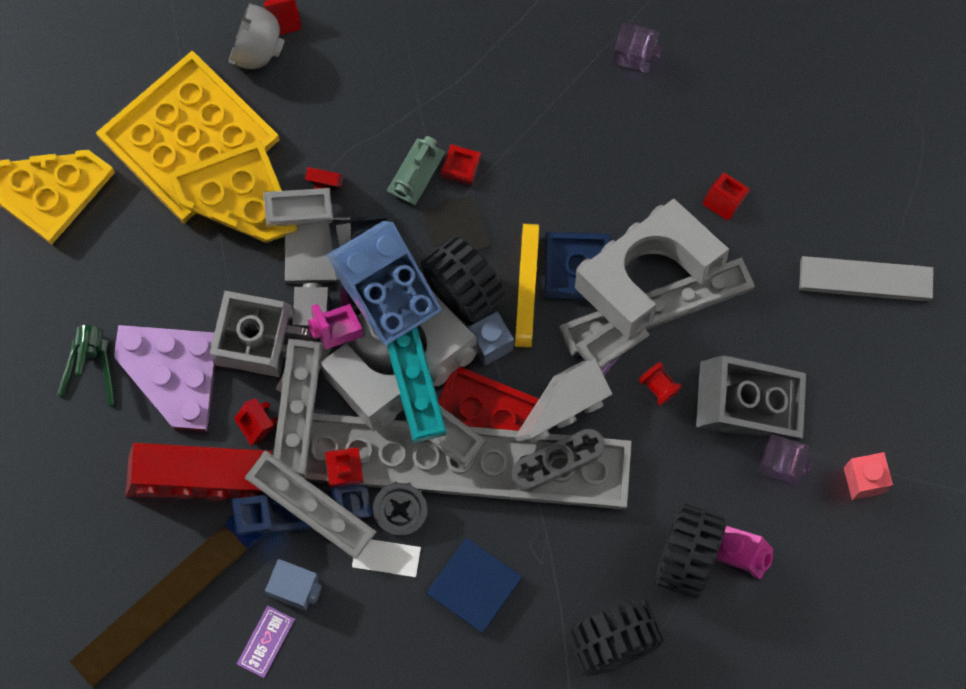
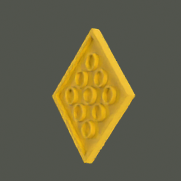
[96,51,280,224]

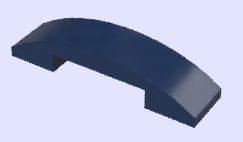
[232,484,372,535]

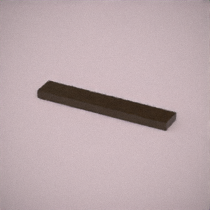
[70,521,252,688]

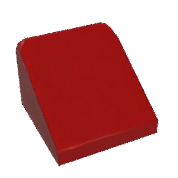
[263,0,302,35]
[703,173,751,220]

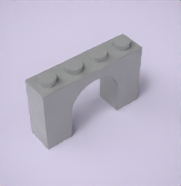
[575,199,729,340]
[320,292,479,432]

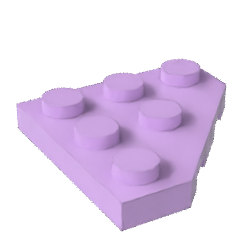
[114,325,216,432]

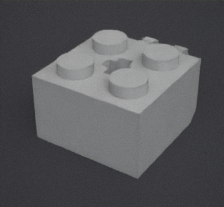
[209,291,313,377]

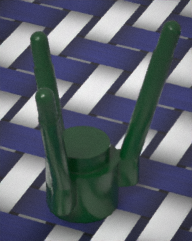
[58,325,115,407]

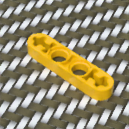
[515,224,539,348]

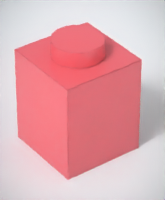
[844,452,893,500]

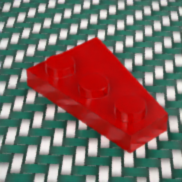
[438,366,539,431]

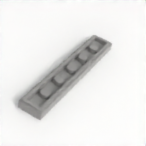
[559,257,755,358]

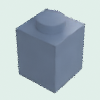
[468,312,514,366]
[265,559,322,611]

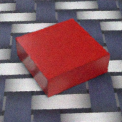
[441,144,481,186]

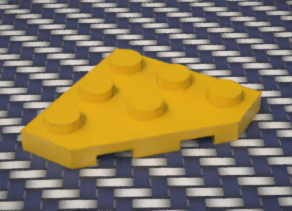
[168,140,297,243]
[0,150,115,245]

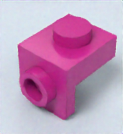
[308,304,363,350]
[716,526,773,579]

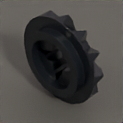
[373,481,428,535]

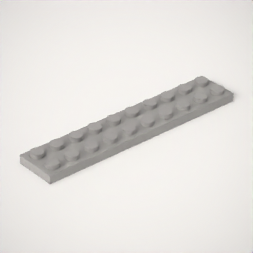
[304,413,632,510]

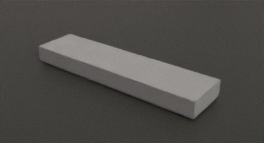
[799,256,934,302]
[273,339,322,478]
[245,450,376,559]

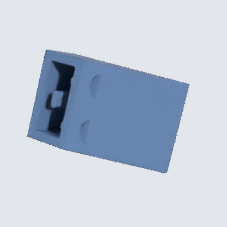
[326,221,442,346]

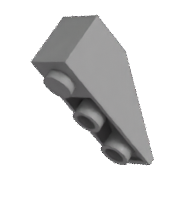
[515,358,612,443]

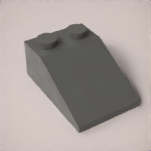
[696,355,806,439]

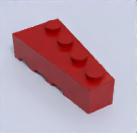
[126,443,272,501]

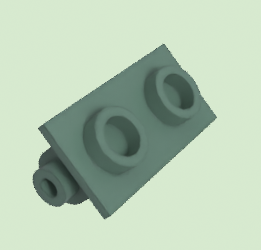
[387,136,446,206]

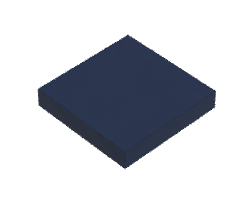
[544,232,611,299]
[426,537,522,635]

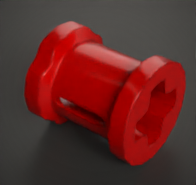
[638,362,683,406]

